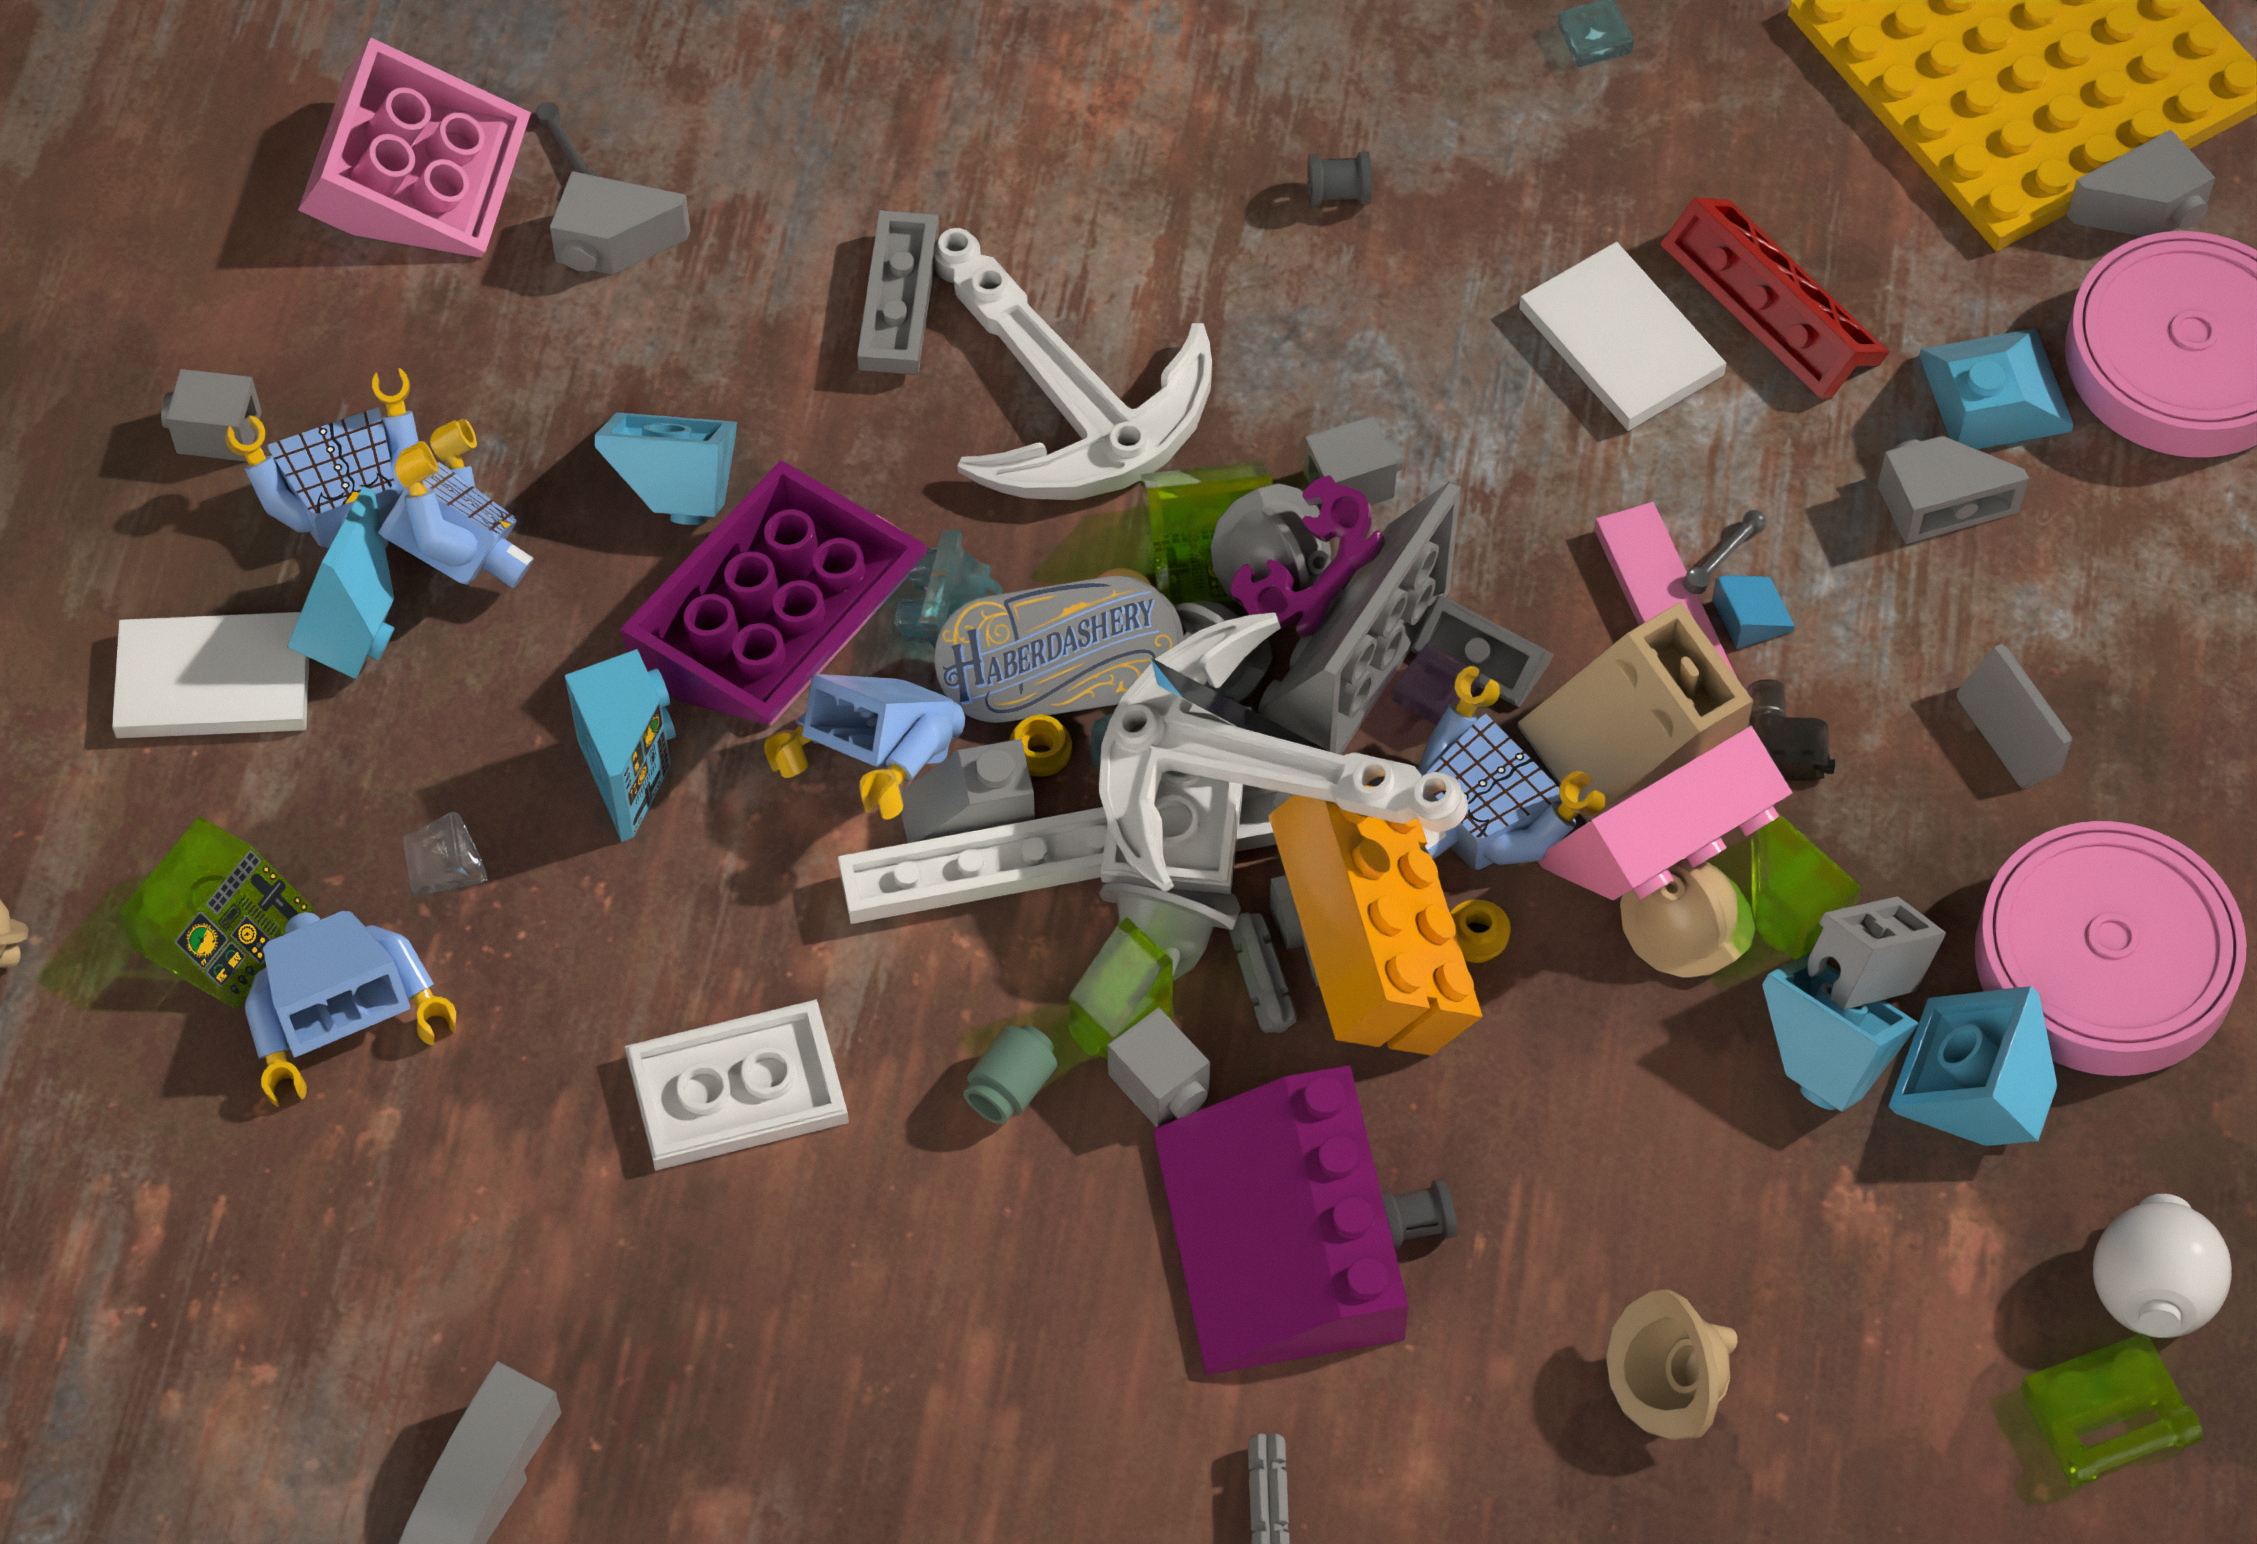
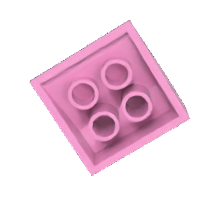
[298,37,531,258]
[1538,725,1792,900]

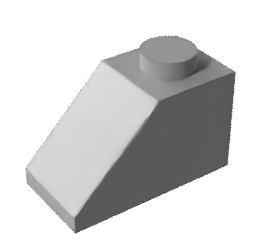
[2067,130,2215,236]
[550,171,691,275]
[1877,436,2029,544]
[900,739,1035,843]

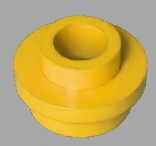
[1009,714,1072,777]
[1450,899,1511,963]

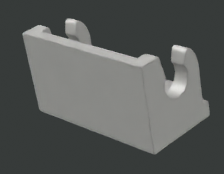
[1808,896,1946,1010]

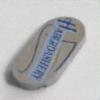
[934,576,1183,723]

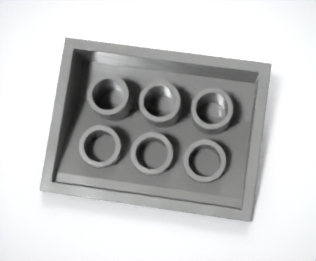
[1258,482,1461,755]

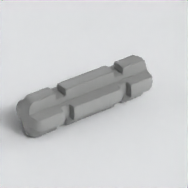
[1228,912,1297,1034]
[1248,1433,1290,1544]

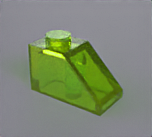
[1751,812,1861,960]
[1069,917,1173,1062]

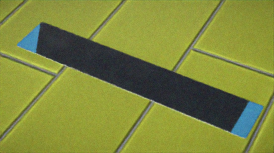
[1151,658,1384,787]

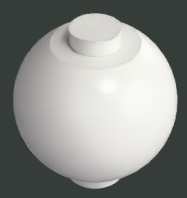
[2093,1194,2232,1338]

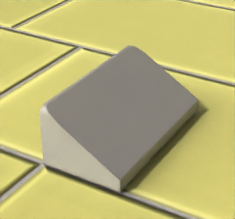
[1409,594,1554,707]
[1957,643,2072,789]

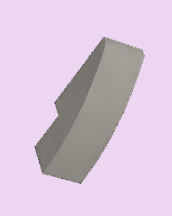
[398,1361,561,1544]

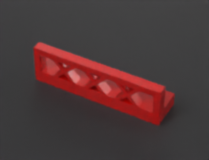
[1660,197,1890,399]

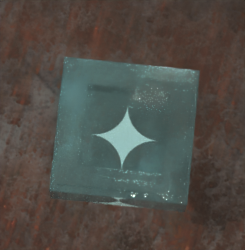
[1557,0,1634,68]

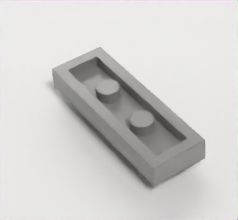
[857,210,939,375]

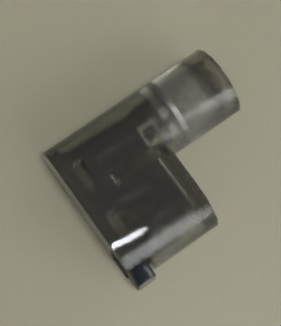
[1747,679,1835,781]

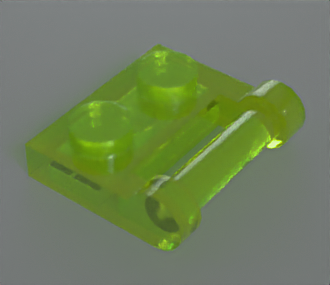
[2020,1334,2203,1489]

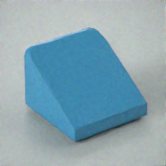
[1712,575,1795,649]

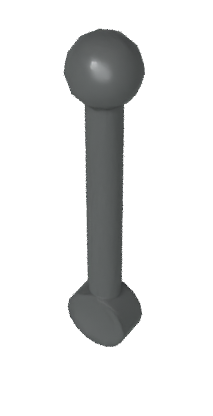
[536,102,599,177]
[1683,510,1767,594]

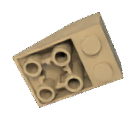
[1518,602,1753,823]

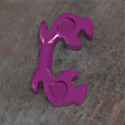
[1231,475,1385,637]

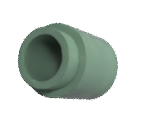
[963,1025,1057,1125]

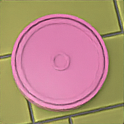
[2065,231,2257,457]
[1975,821,2247,1076]

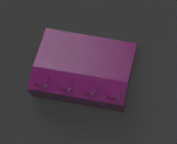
[620,460,927,725]
[1153,1065,1409,1375]

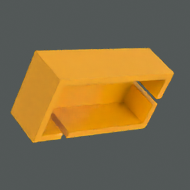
[1268,785,1483,1056]

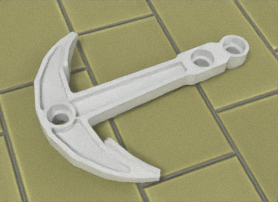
[934,228,1212,500]
[1099,613,1468,892]

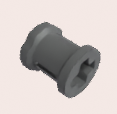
[1307,152,1372,207]
[1381,1178,1457,1250]

